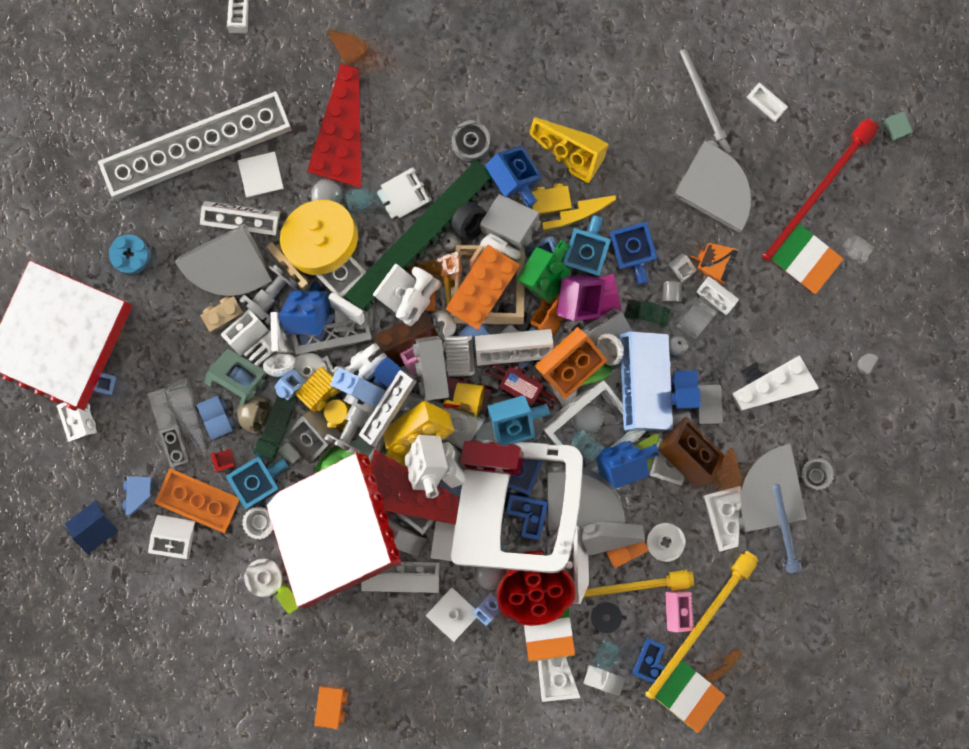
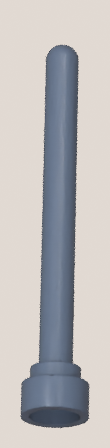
[773,484,802,573]

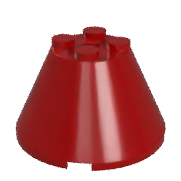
[497,550,575,626]

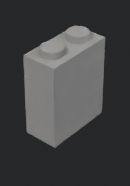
[480,194,541,251]

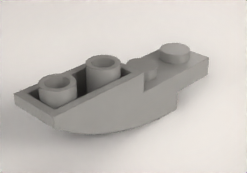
[147,387,189,467]

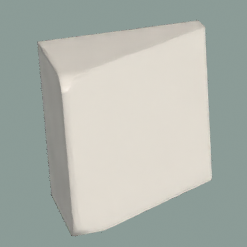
[668,253,697,282]

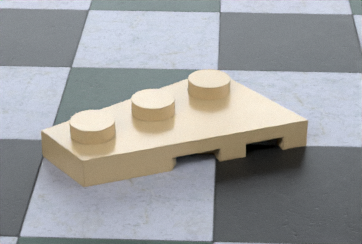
[266,242,310,291]

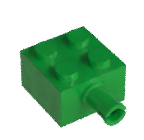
[516,240,571,304]

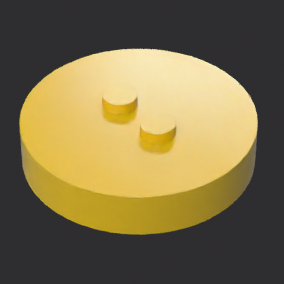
[280,200,358,275]

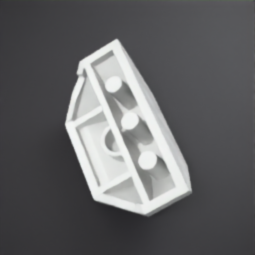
[547,526,589,604]

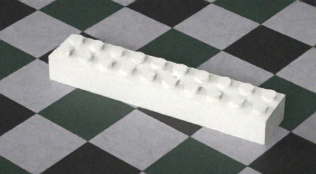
[98,91,292,200]

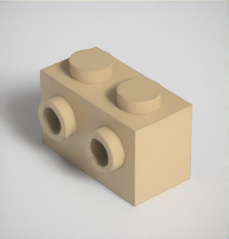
[200,296,244,334]

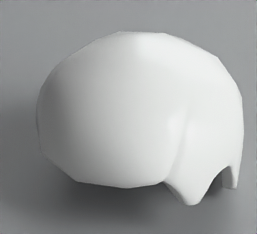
[432,310,457,340]

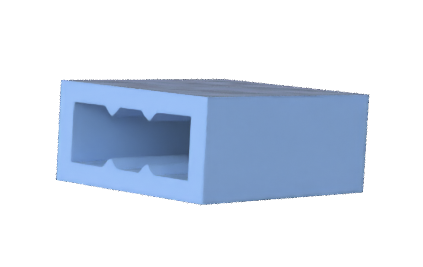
[330,368,386,408]

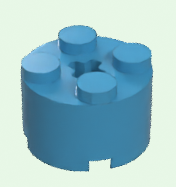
[109,235,151,275]

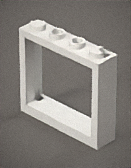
[541,380,645,474]

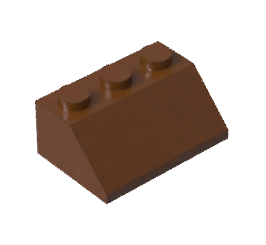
[374,310,443,368]
[658,417,724,488]

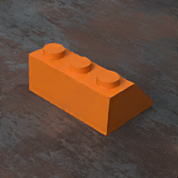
[535,327,608,399]

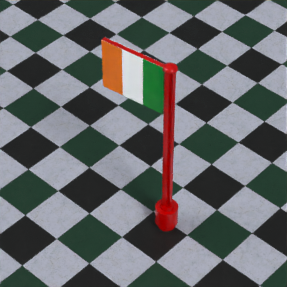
[762,118,879,295]

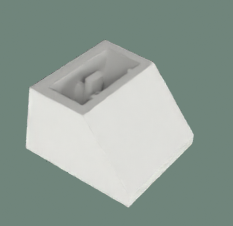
[148,515,196,559]

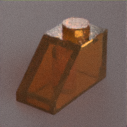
[327,29,368,66]
[713,448,743,491]

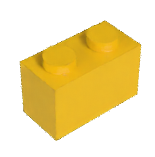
[532,184,572,216]

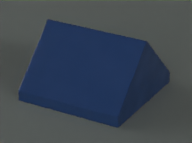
[65,500,118,554]

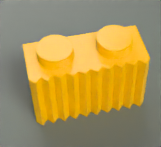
[295,366,339,413]

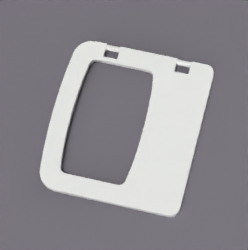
[451,439,583,573]

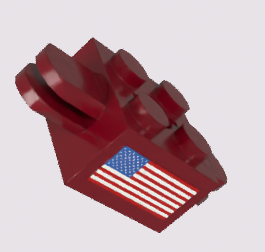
[486,364,558,409]

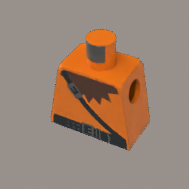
[690,243,738,285]

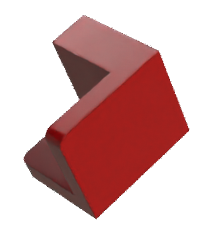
[211,449,237,473]

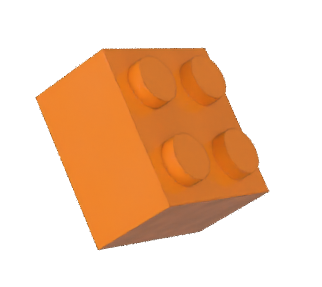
[314,685,348,729]

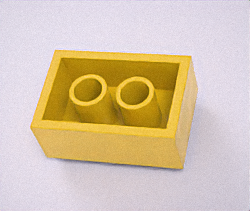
[383,400,454,457]

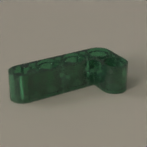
[253,395,298,461]

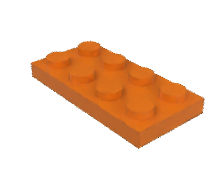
[445,244,520,330]
[154,468,240,534]

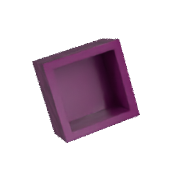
[557,275,605,321]

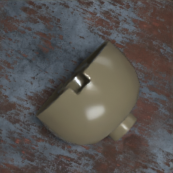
[236,395,272,435]

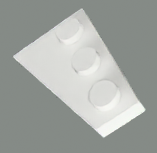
[703,486,741,552]

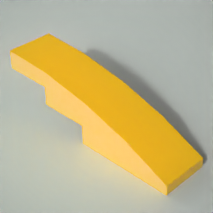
[542,195,616,232]

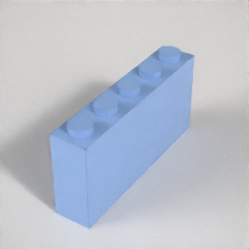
[620,332,673,432]

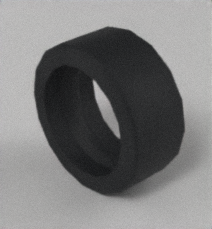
[451,202,487,240]

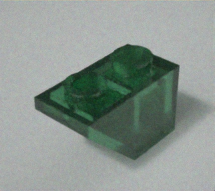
[624,299,671,328]

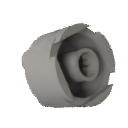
[452,120,490,162]

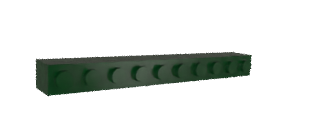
[344,159,493,312]

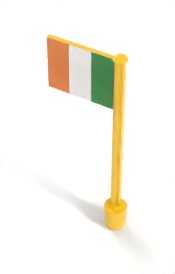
[646,551,758,733]
[524,570,694,662]

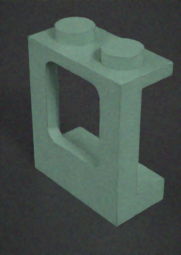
[204,349,266,406]

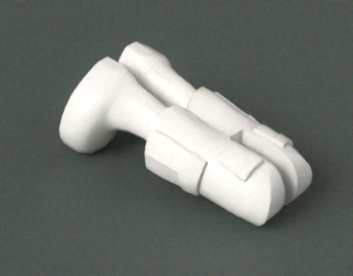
[396,267,442,326]
[332,343,387,380]

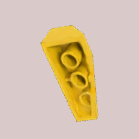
[529,117,609,184]

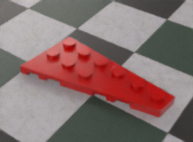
[307,64,362,189]
[371,449,460,525]

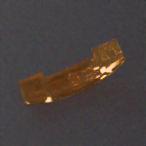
[406,252,462,280]
[703,649,742,683]

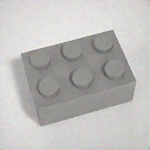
[413,336,449,401]

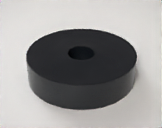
[591,602,622,633]

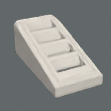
[227,0,249,33]

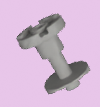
[239,265,298,325]
[324,394,375,454]

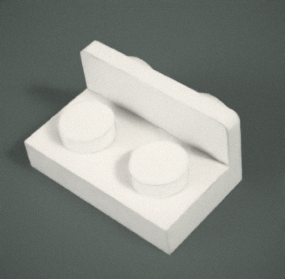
[696,276,739,315]
[57,402,97,442]

